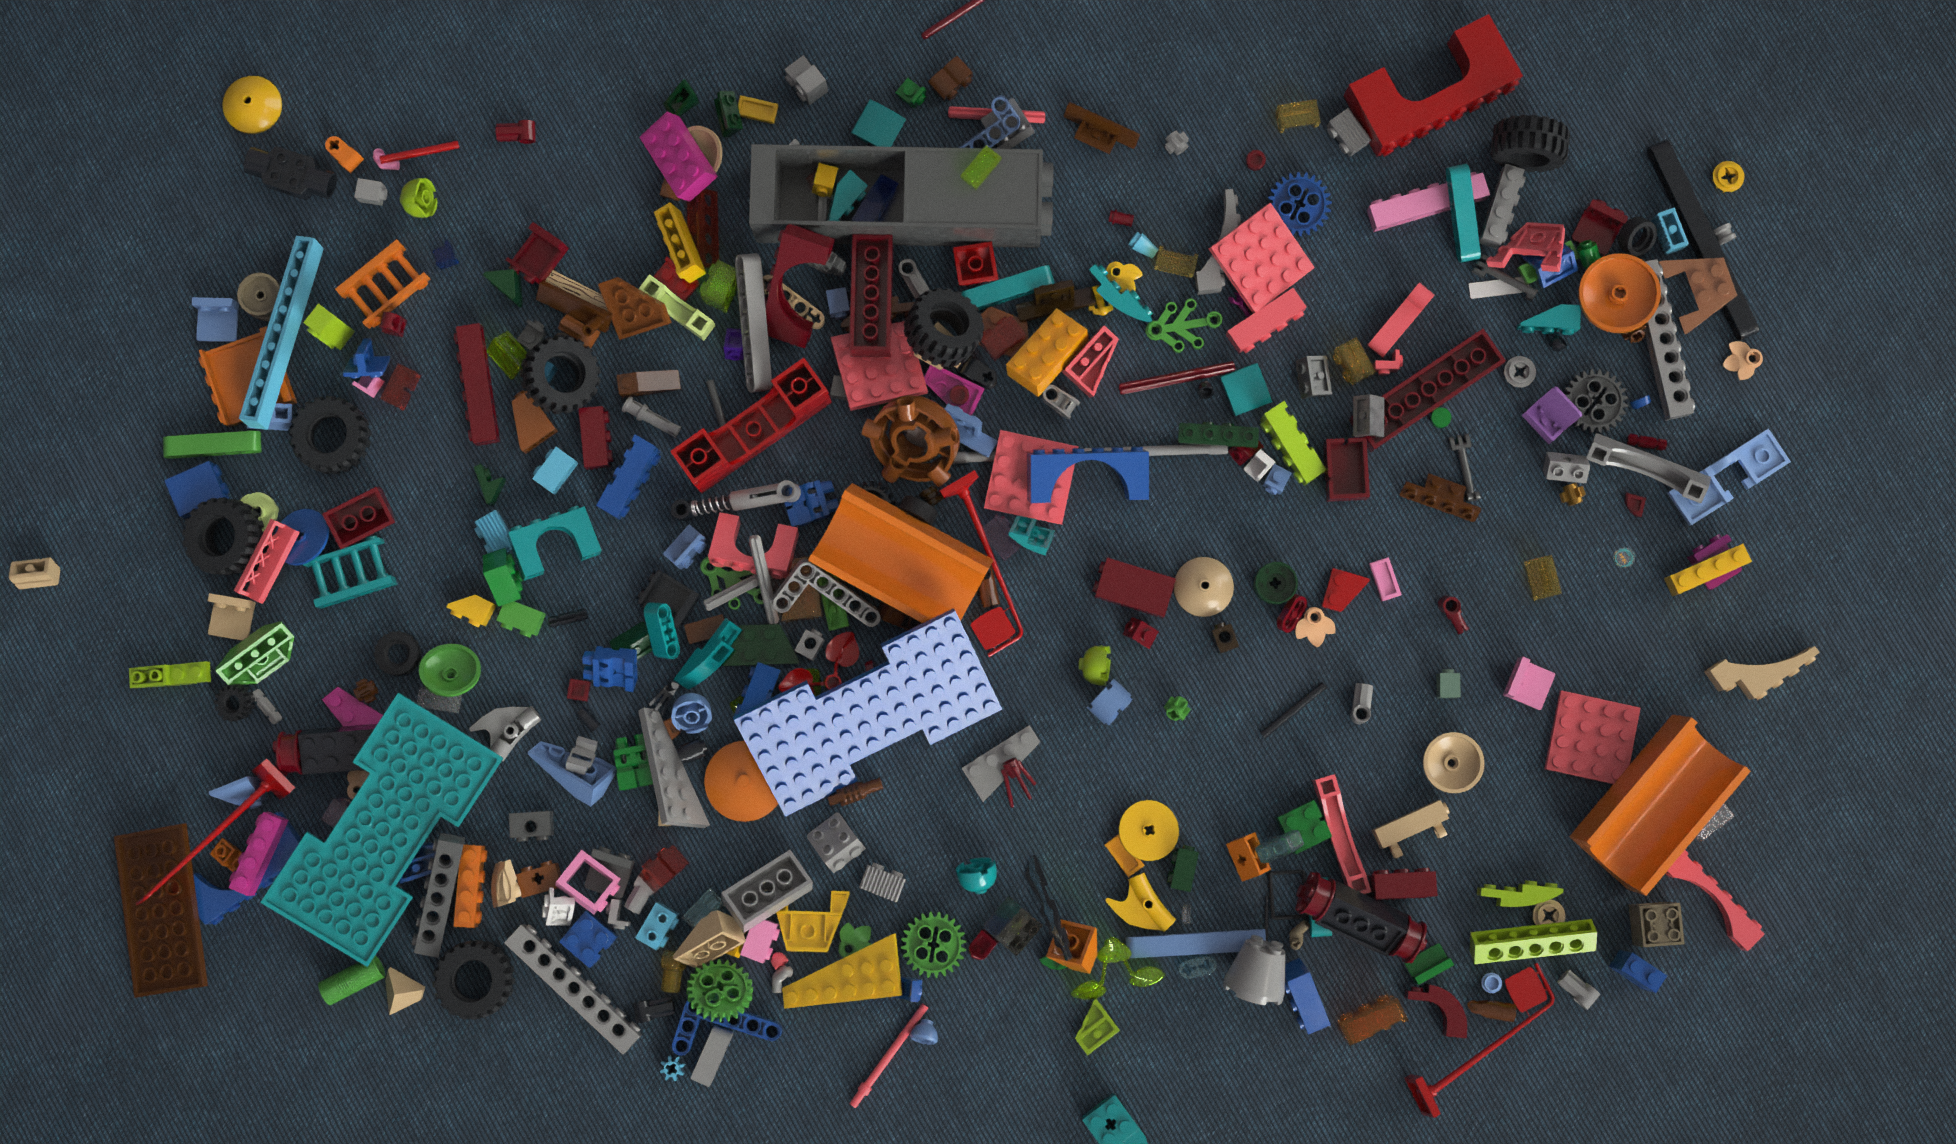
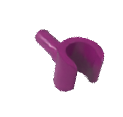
[1228,292,1251,318]

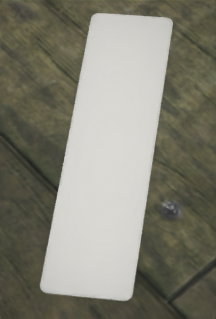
[1469,277,1529,299]

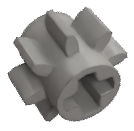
[1165,130,1189,155]

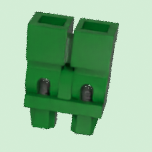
[613,734,653,791]

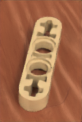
[763,275,825,329]

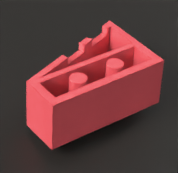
[1061,326,1119,398]

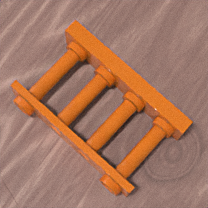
[335,239,431,329]

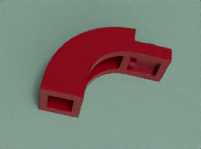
[1404,984,1467,1038]

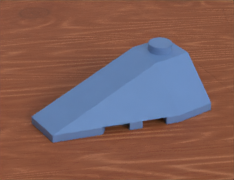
[528,741,617,807]

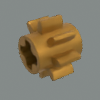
[1559,483,1586,506]

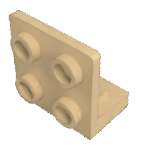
[208,593,256,641]

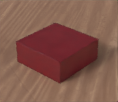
[567,679,591,702]

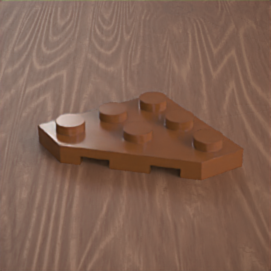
[598,277,672,340]

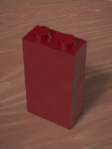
[1092,558,1176,618]

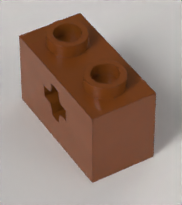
[516,860,561,898]

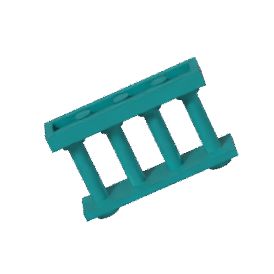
[303,536,397,609]

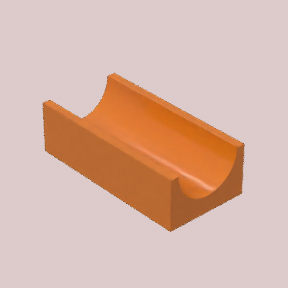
[808,483,993,623]
[1569,715,1751,896]

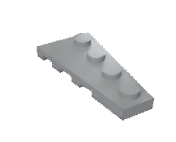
[962,725,1040,802]

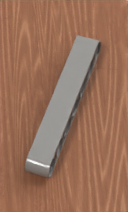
[735,253,772,393]

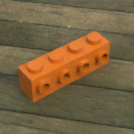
[453,844,487,928]

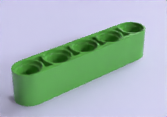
[163,431,262,459]

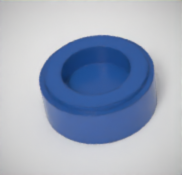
[1630,395,1651,409]

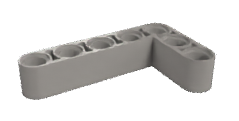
[772,559,880,627]

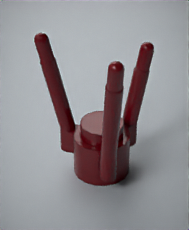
[1000,757,1036,808]

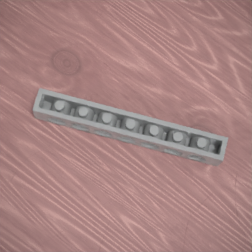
[1644,259,1695,421]
[504,924,642,1054]

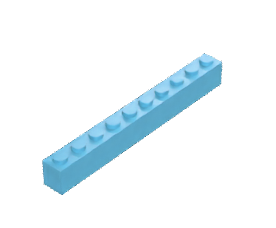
[239,236,324,430]

